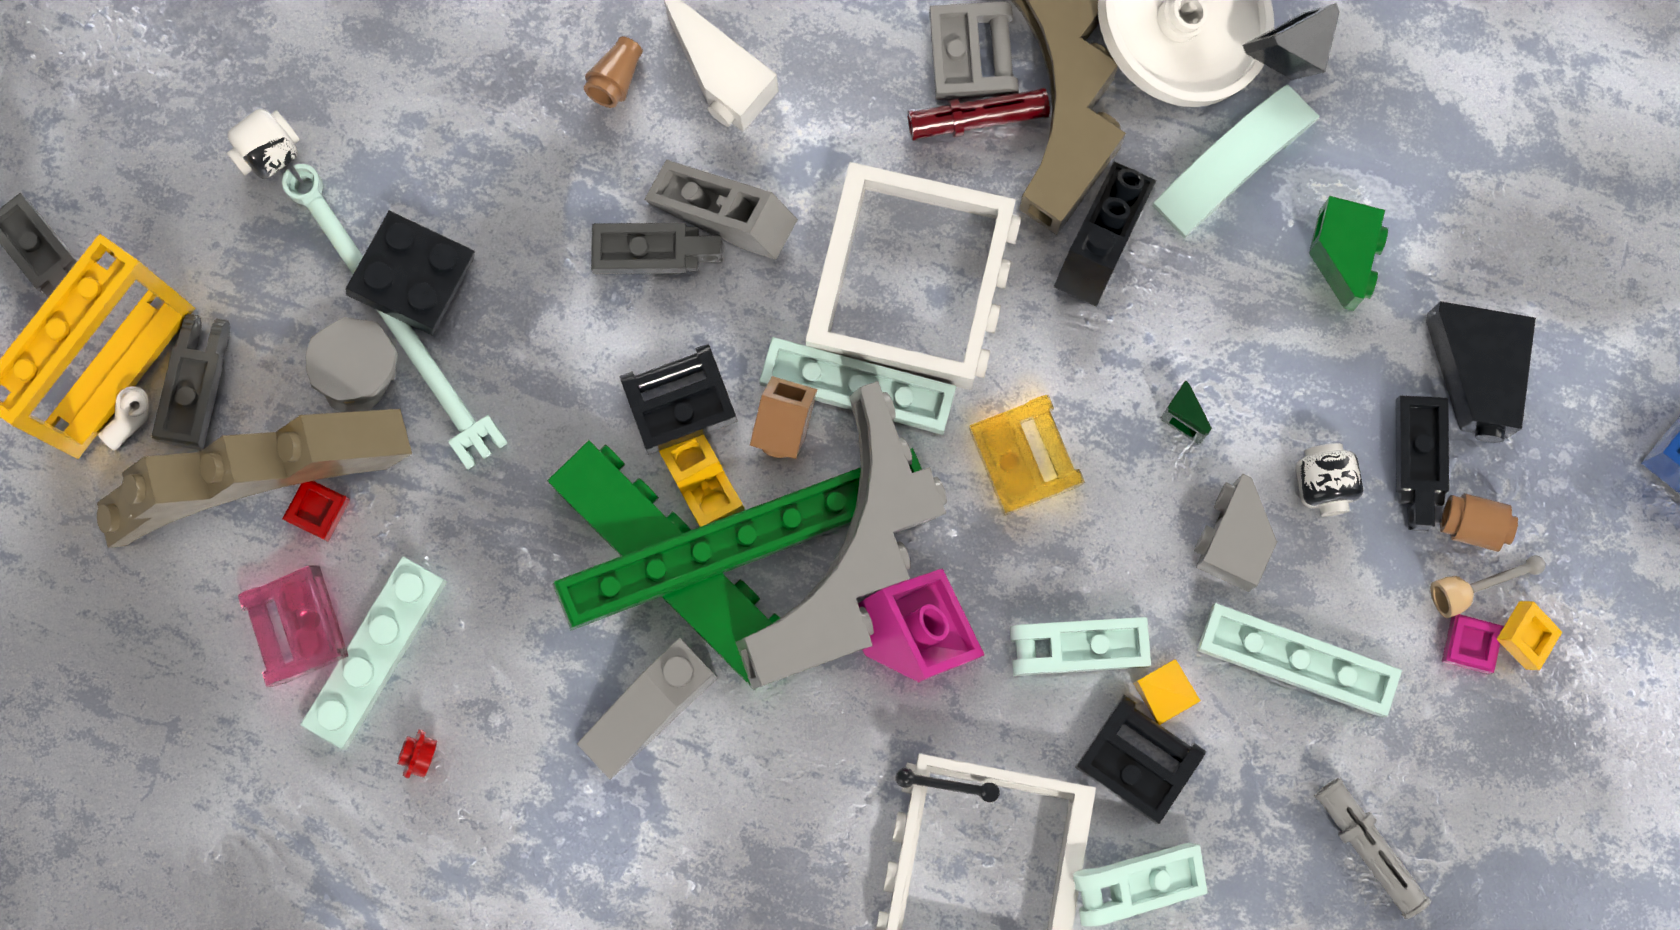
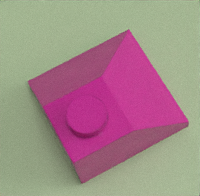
[858,568,985,682]

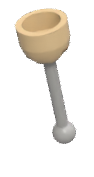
[1431,555,1546,618]

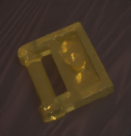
[969,395,1085,516]

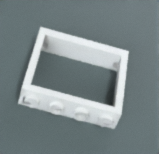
[805,162,1021,390]
[876,754,1096,930]

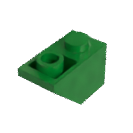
[1309,196,1388,311]

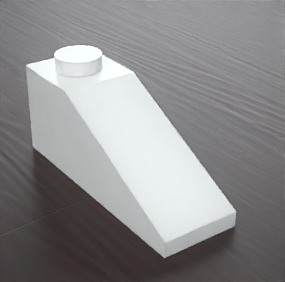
[664,0,778,132]

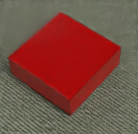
[282,481,350,542]

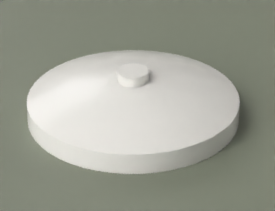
[1098,0,1274,107]

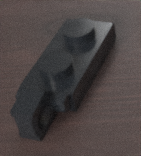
[1395,395,1449,531]

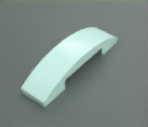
[1152,84,1320,238]

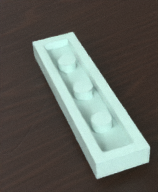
[759,337,956,435]
[301,556,447,750]
[1197,603,1402,718]

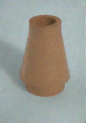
[584,36,643,108]

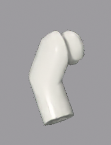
[97,386,149,451]

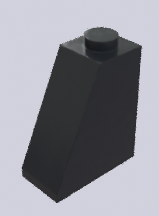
[1426,301,1536,443]

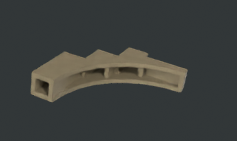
[1011,0,1126,235]
[97,409,412,548]

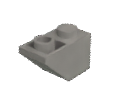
[1194,474,1277,592]

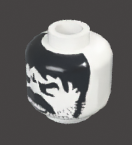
[227,109,300,179]
[1295,443,1363,517]

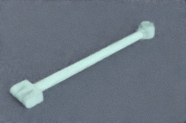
[282,164,508,470]

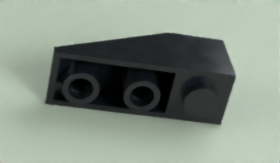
[1054,161,1156,307]

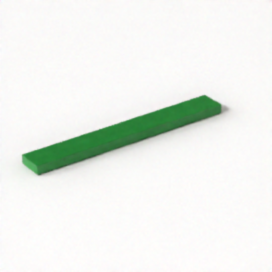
[553,448,922,631]

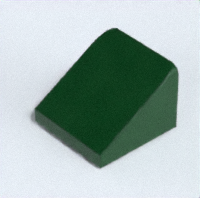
[1160,380,1212,444]

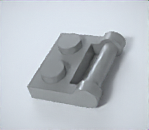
[929,1,1019,100]

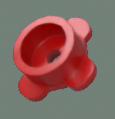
[397,729,437,779]

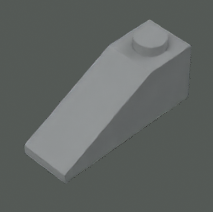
[645,160,798,260]
[577,638,717,780]

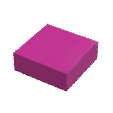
[1442,614,1504,674]

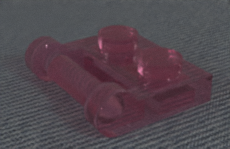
[238,565,349,688]

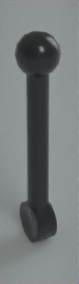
[896,768,1000,802]

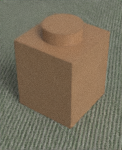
[750,376,818,459]

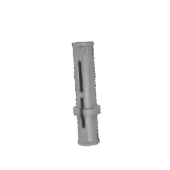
[1314,778,1431,919]

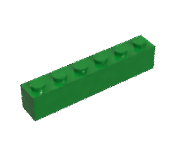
[547,440,780,691]

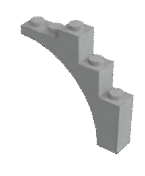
[736,381,947,689]

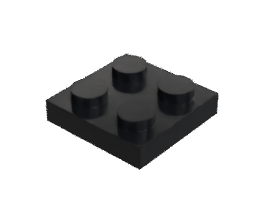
[345,210,475,336]

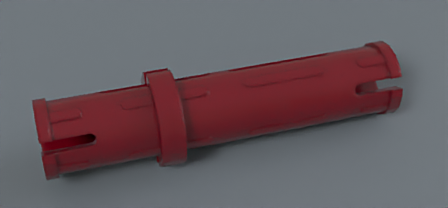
[907,88,1050,141]

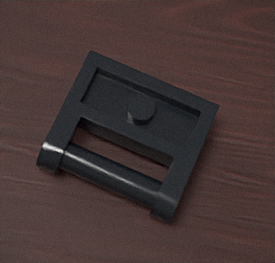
[619,343,738,455]
[1075,695,1206,824]

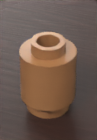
[1440,493,1518,552]

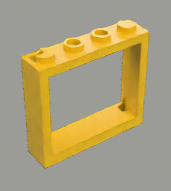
[0,233,196,459]

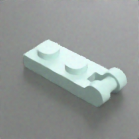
[1010,617,1151,676]
[1073,843,1208,927]

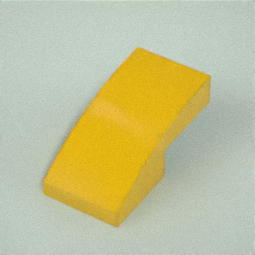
[659,434,745,527]

